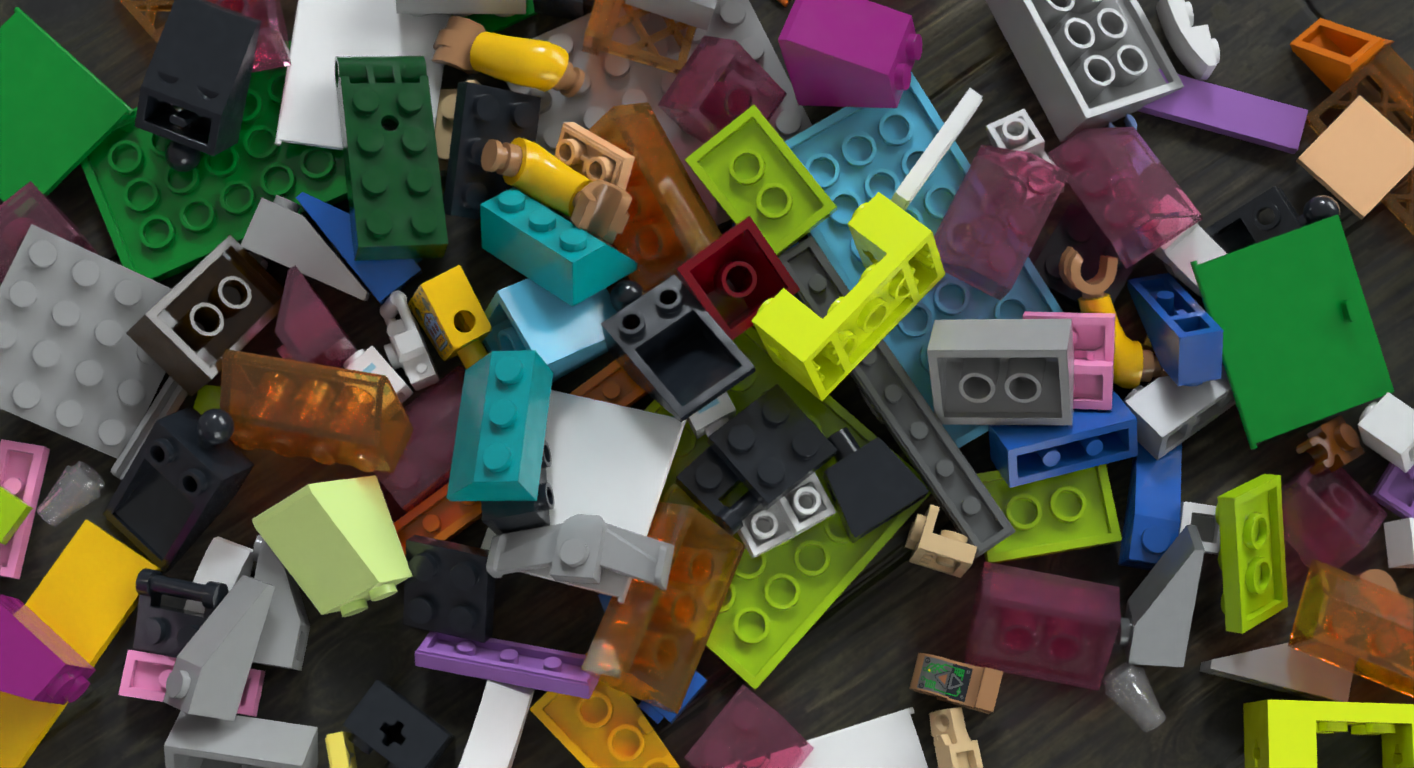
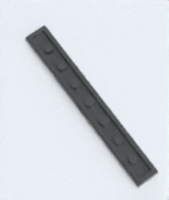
[778,236,1016,558]

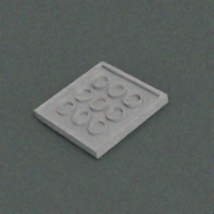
[0,224,171,459]

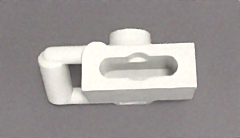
[380,291,441,391]

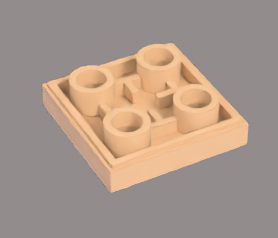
[1296,95,1414,220]
[552,122,635,240]

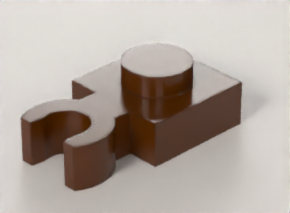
[1296,415,1365,475]

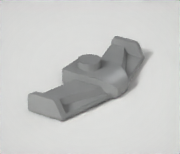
[486,514,675,591]

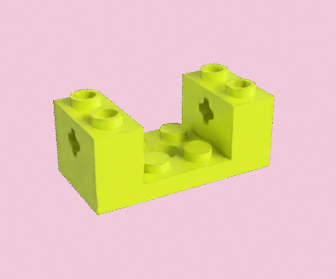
[751,192,945,401]
[1243,699,1414,768]

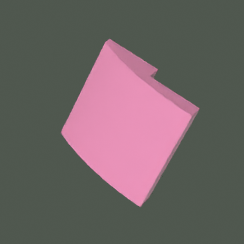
[1023,311,1115,410]

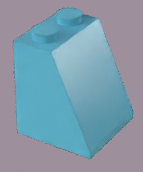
[482,278,617,383]

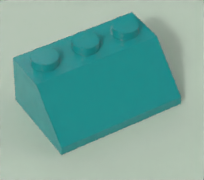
[480,187,638,307]
[447,350,553,501]

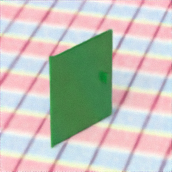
[0,7,135,220]
[1190,215,1394,450]

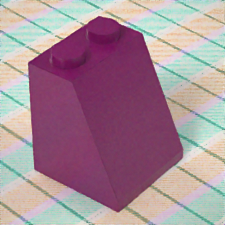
[778,0,922,108]
[0,594,96,705]

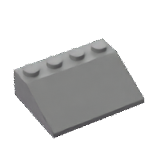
[985,0,1184,143]

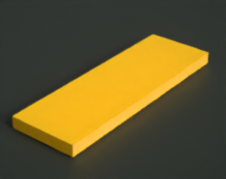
[0,519,161,768]

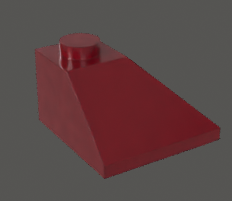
[676,216,800,340]

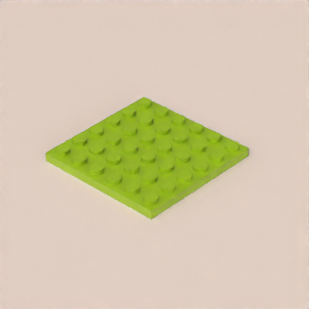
[632,327,931,690]

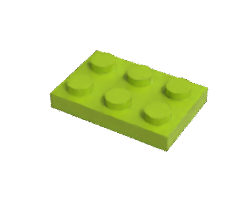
[684,105,838,256]
[977,464,1122,565]
[1215,474,1288,634]

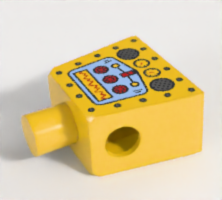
[408,265,492,370]

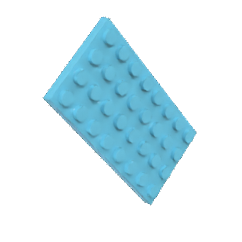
[784,72,1063,448]

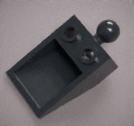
[134,0,261,172]
[1161,186,1340,311]
[601,275,756,422]
[103,406,255,573]

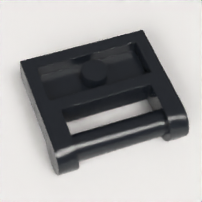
[675,446,761,536]
[133,568,229,658]

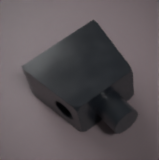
[823,427,929,544]

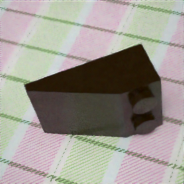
[126,235,293,397]

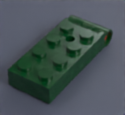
[334,56,448,261]

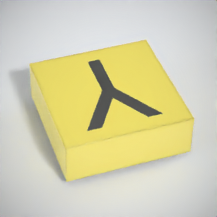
[325,731,357,768]

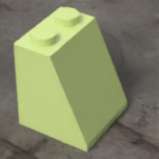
[252,475,412,617]

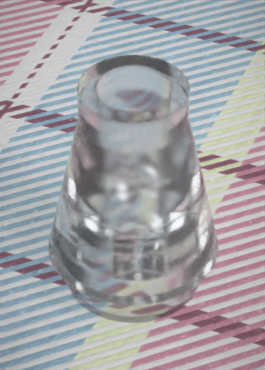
[37,461,105,527]
[1102,662,1166,732]

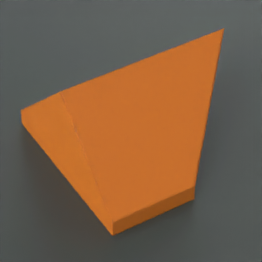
[1290,18,1395,93]

